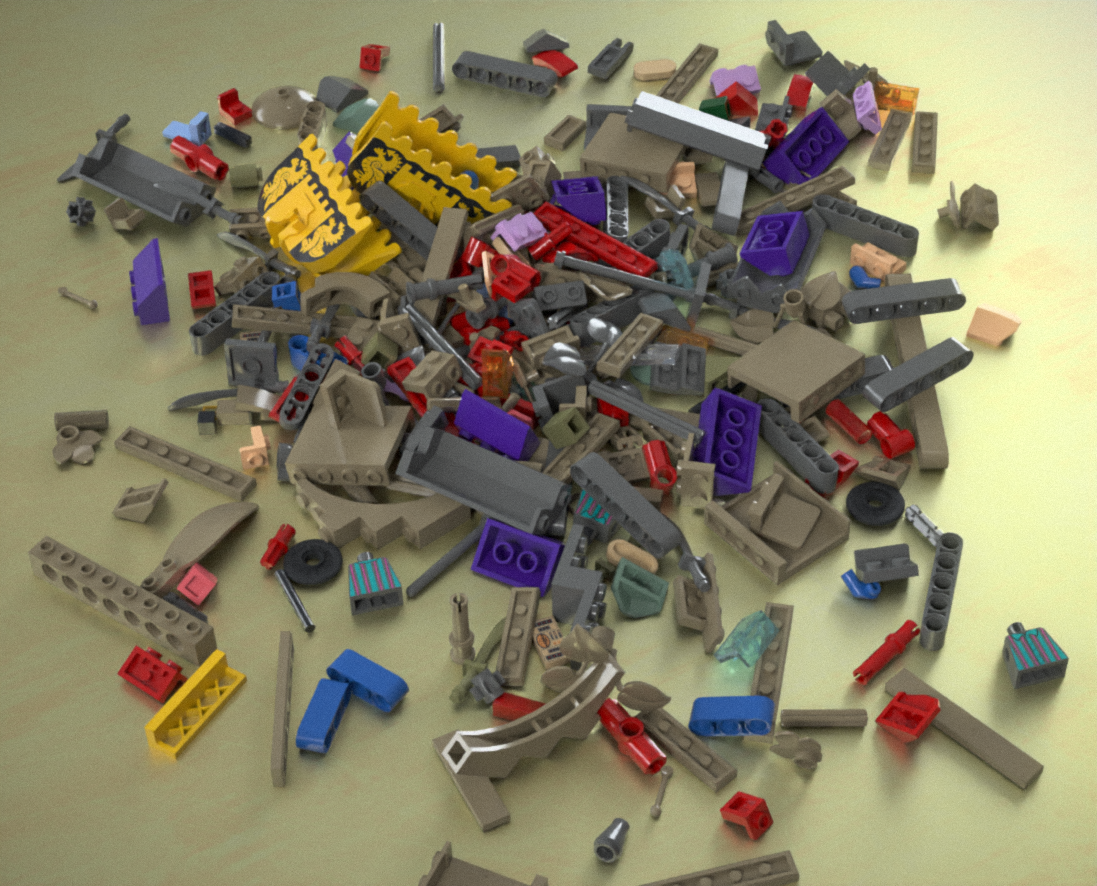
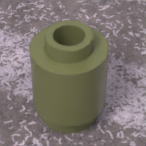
[229,163,263,189]

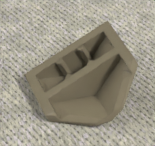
[689,223,738,272]
[578,271,633,301]
[853,456,911,491]
[112,478,169,523]

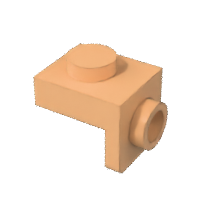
[240,425,271,469]

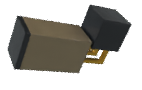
[197,400,254,435]

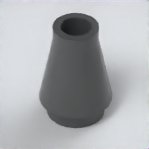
[594,818,630,863]

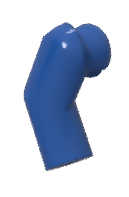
[849,266,881,289]
[841,569,881,600]

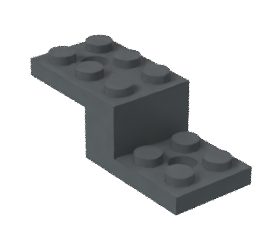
[551,524,607,671]

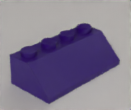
[762,107,849,185]
[693,387,762,496]

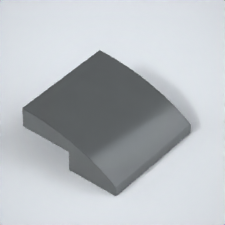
[650,341,706,395]

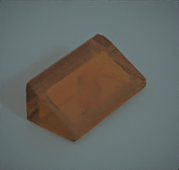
[874,81,920,115]
[657,325,711,356]

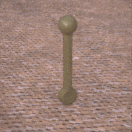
[58,287,98,309]
[650,766,673,817]

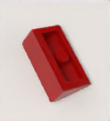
[492,692,546,721]

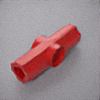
[170,135,229,181]
[597,698,667,776]

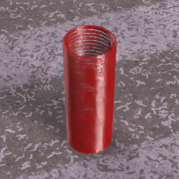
[826,399,872,444]

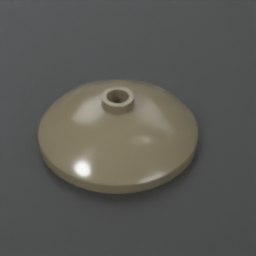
[252,86,317,130]

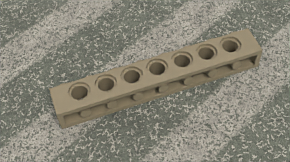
[28,536,217,667]

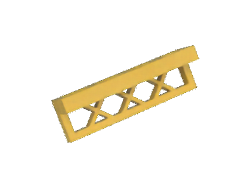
[144,649,247,759]

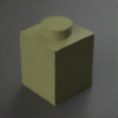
[361,331,398,371]
[542,407,590,449]

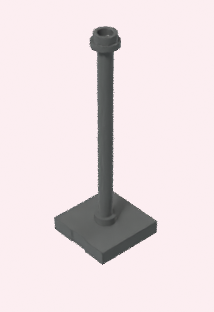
[554,250,712,331]
[224,274,298,386]

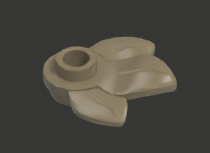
[52,425,102,464]
[769,731,822,769]

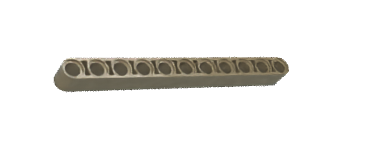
[885,273,949,469]

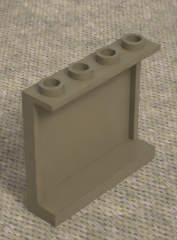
[580,113,690,193]
[727,320,865,423]
[285,405,416,486]
[704,461,851,585]

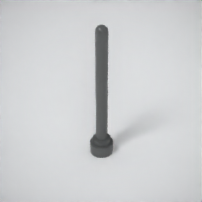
[406,513,494,597]

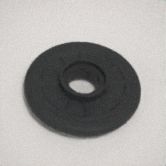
[846,482,905,526]
[283,539,343,585]

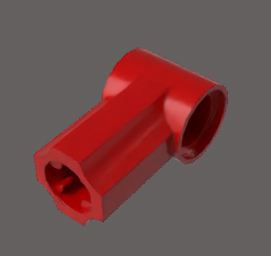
[758,119,788,150]
[461,236,499,268]
[490,254,541,291]
[867,411,915,459]
[642,440,677,497]

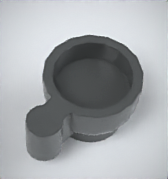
[277,442,293,482]

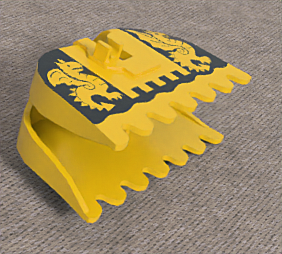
[347,91,517,227]
[257,134,402,277]

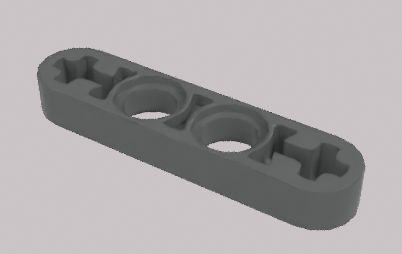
[279,343,334,430]

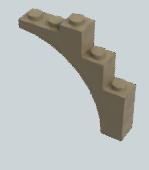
[295,478,471,550]
[442,653,625,778]

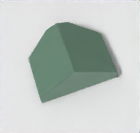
[333,99,379,133]
[611,557,669,619]

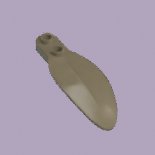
[140,502,259,599]

